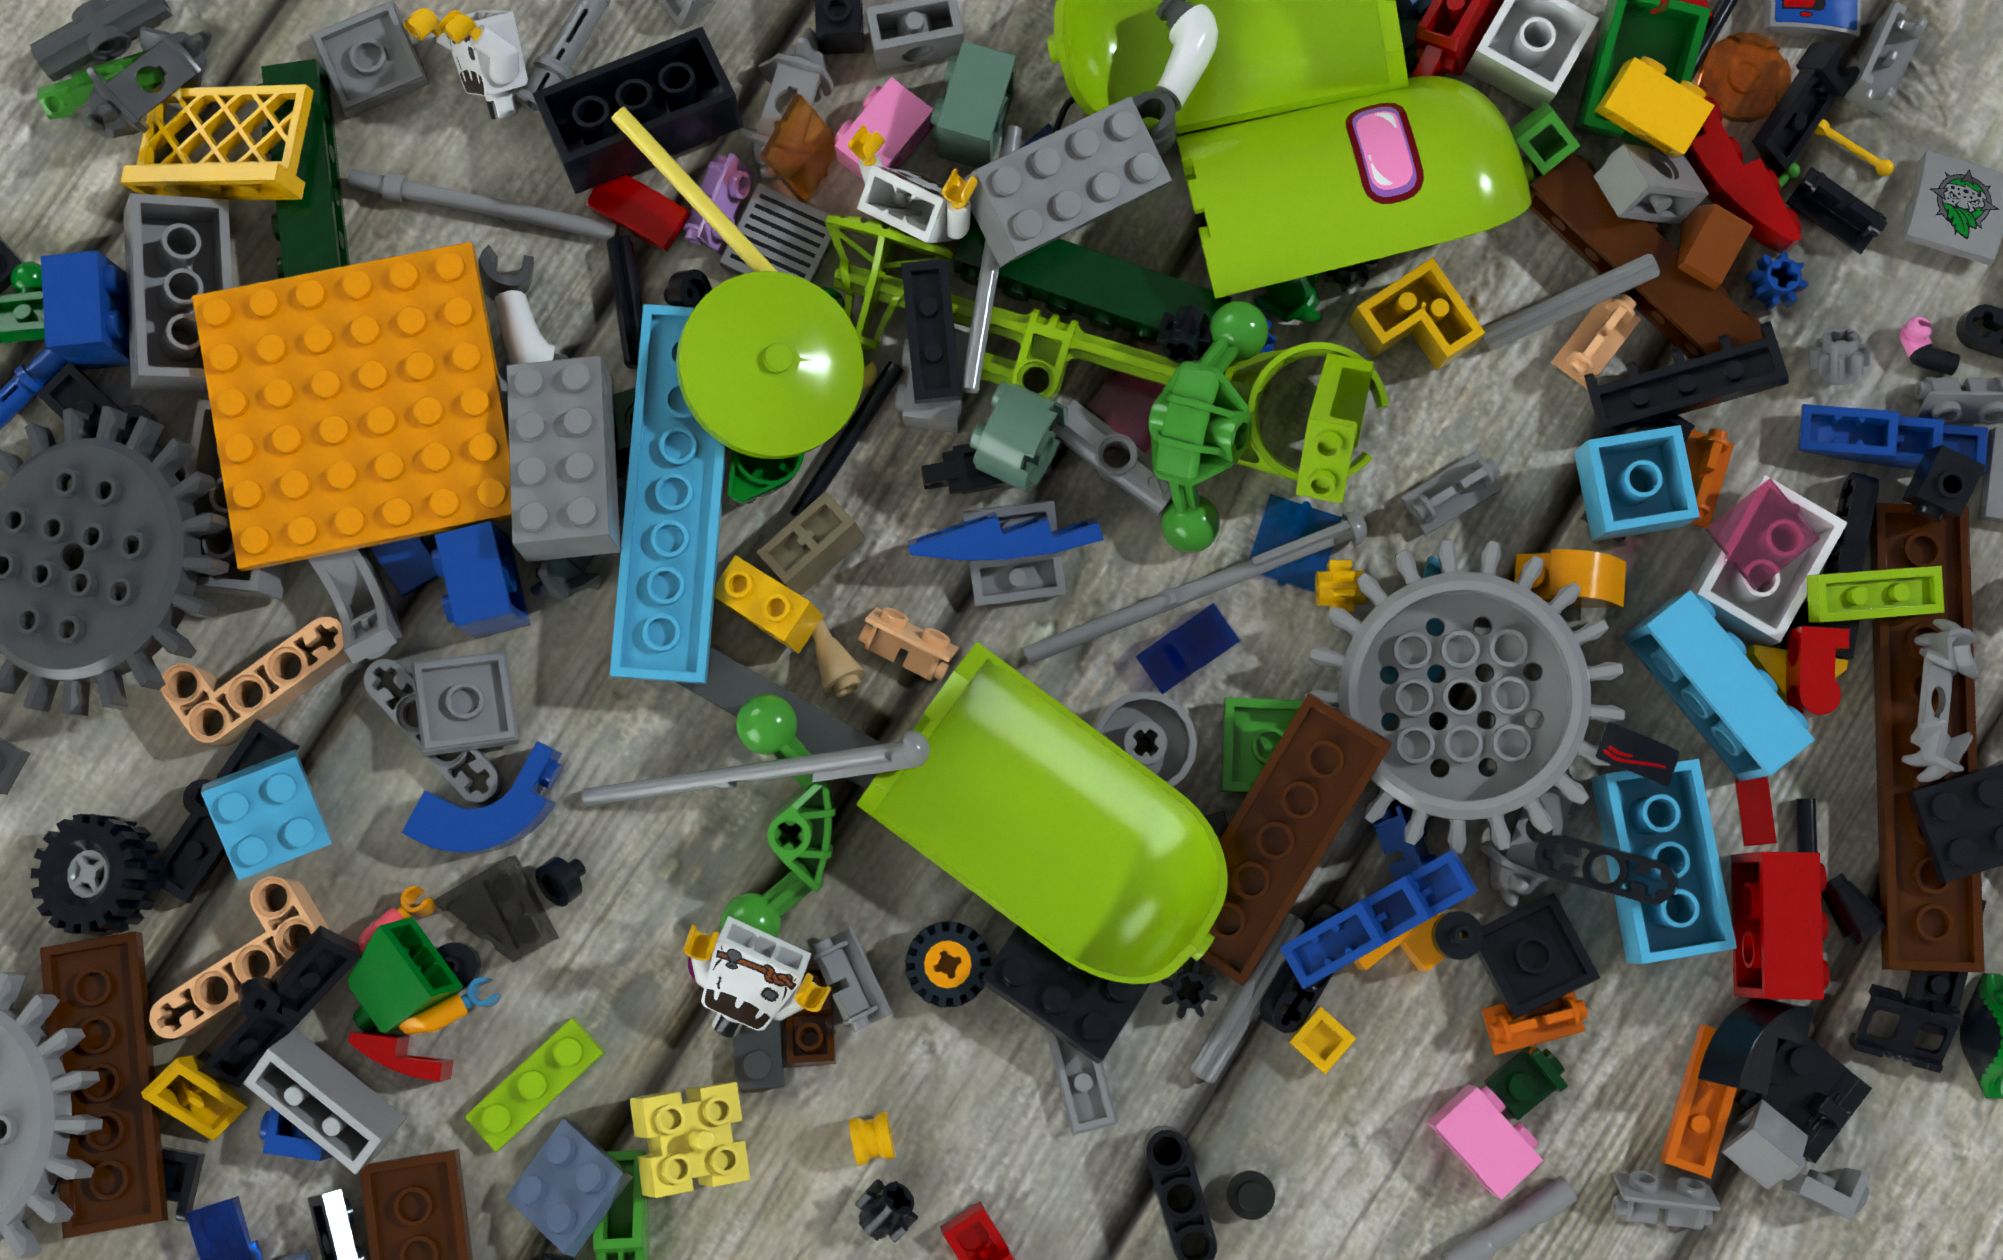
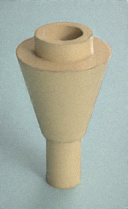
[811,618,866,697]

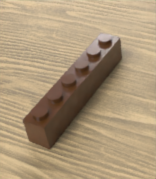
[1529,153,1763,360]

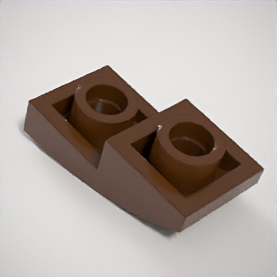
[786,963,836,1067]

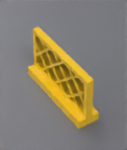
[120,84,314,201]

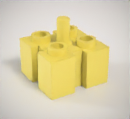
[630,1082,750,1198]

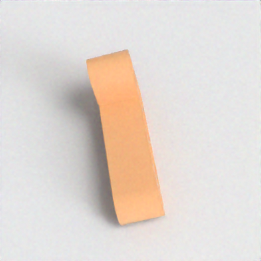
[161,617,350,746]
[149,876,329,1039]

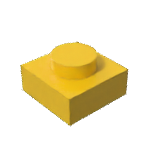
[1287,1006,1357,1075]

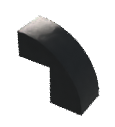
[1698,999,1813,1095]

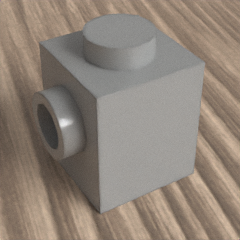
[1722,1099,1808,1190]

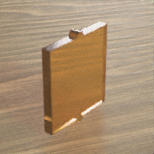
[760,94,836,204]

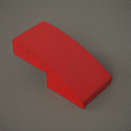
[585,174,691,252]
[348,1030,454,1082]
[940,1201,1016,1260]

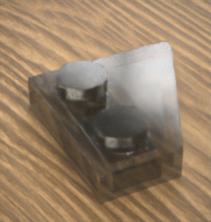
[433,855,559,963]

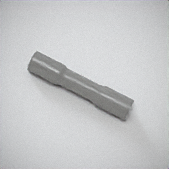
[1442,1176,1578,1260]

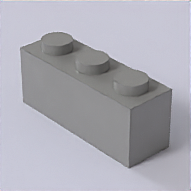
[243,1029,406,1174]

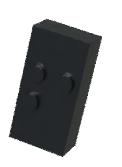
[532,27,744,194]

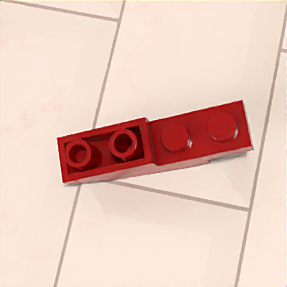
[1684,86,1802,254]

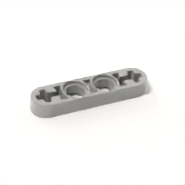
[363,658,503,804]

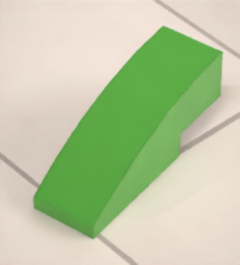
[593,1150,650,1260]

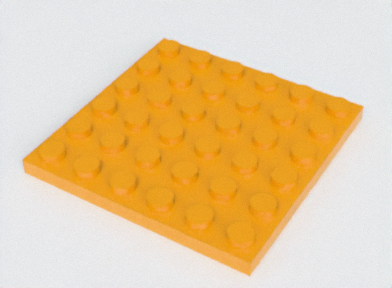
[192,242,512,572]

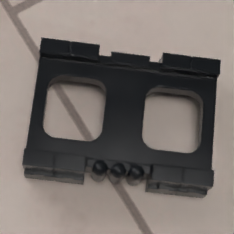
[1848,984,1964,1073]

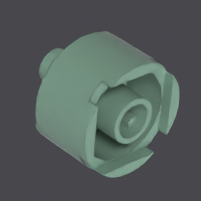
[969,381,1068,493]

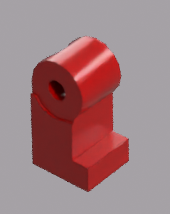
[1786,626,1850,718]

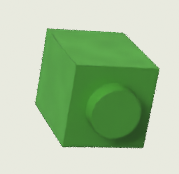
[1511,101,1581,176]

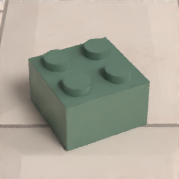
[931,41,1016,168]

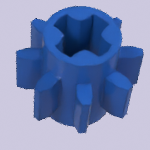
[1745,251,1808,311]

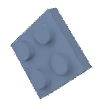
[505,1118,633,1258]

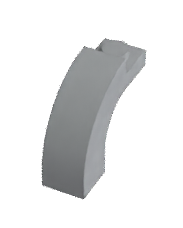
[308,548,404,664]

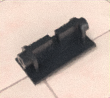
[1786,167,1887,255]

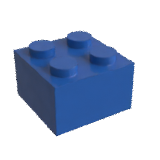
[41,251,130,370]
[431,521,531,639]

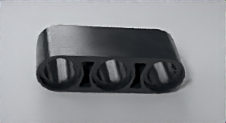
[1143,1125,1217,1260]

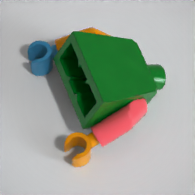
[348,886,501,1035]

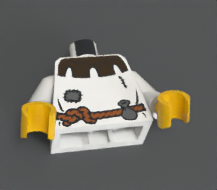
[403,8,528,119]
[848,125,978,243]
[683,916,832,1038]

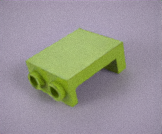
[1295,353,1374,503]

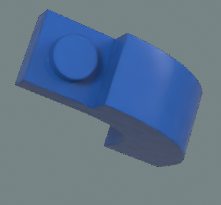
[401,741,562,854]

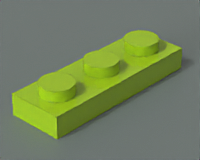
[1806,566,1944,623]
[465,1017,606,1152]

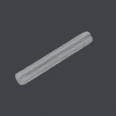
[1483,254,1660,350]
[1191,913,1306,1084]

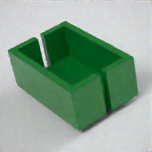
[1572,0,1711,149]

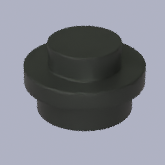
[1227,1170,1275,1220]

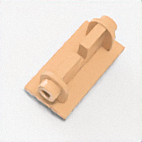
[1551,294,1641,389]
[858,607,959,681]

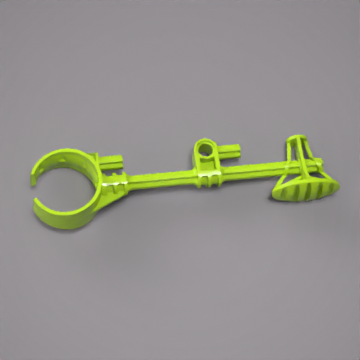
[825,215,1389,483]

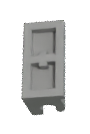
[1842,2,1928,116]

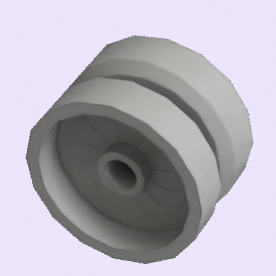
[1094,691,1198,787]

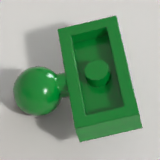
[0,261,45,344]

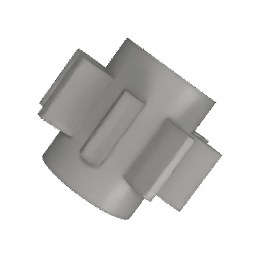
[1810,328,1871,385]

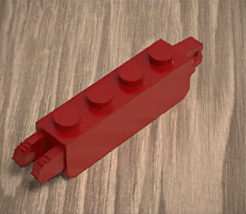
[1412,0,1505,77]

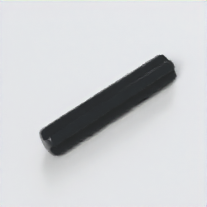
[606,235,643,369]

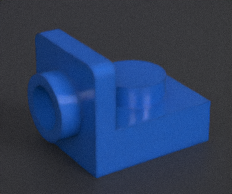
[260,1107,333,1161]

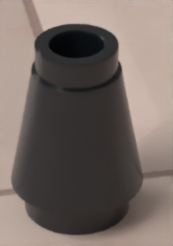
[1821,873,1887,946]

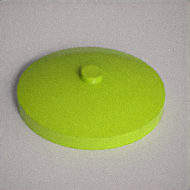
[676,271,864,459]

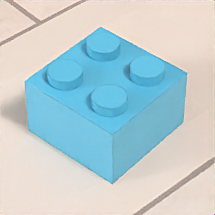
[1574,425,1700,542]
[201,749,332,881]

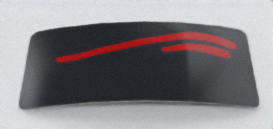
[1596,722,1680,787]

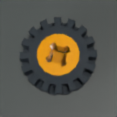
[905,921,991,1008]

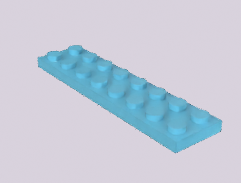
[610,304,727,684]

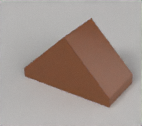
[1677,204,1753,290]

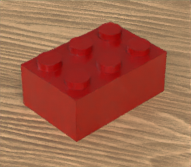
[1730,852,1830,1000]

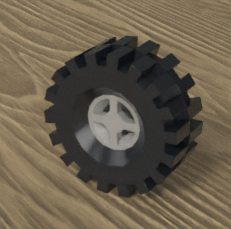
[30,814,163,935]

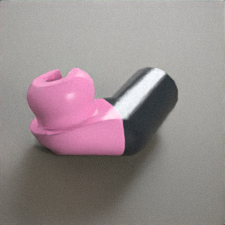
[1899,317,1960,376]

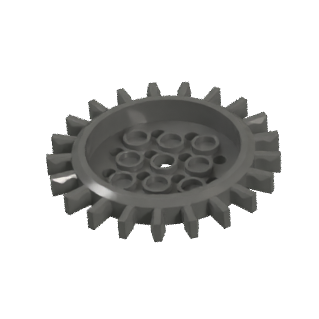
[0,406,229,717]

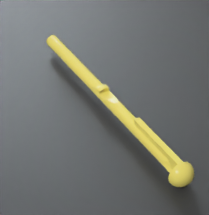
[611,106,877,390]

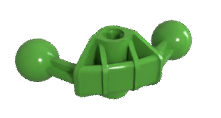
[1149,301,1268,553]
[720,694,837,938]

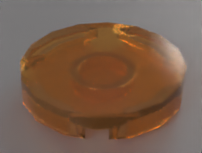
[1698,32,1791,123]

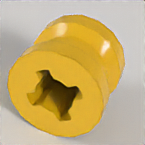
[849,1111,896,1166]

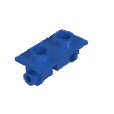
[1373,804,1438,881]

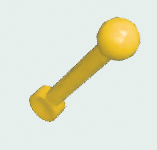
[1813,119,1894,177]

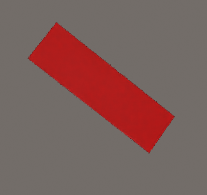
[1735,776,1777,846]

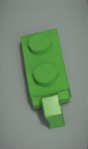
[37,51,165,120]

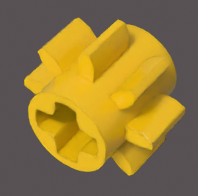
[1315,559,1366,615]

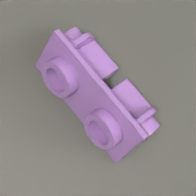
[683,153,755,255]

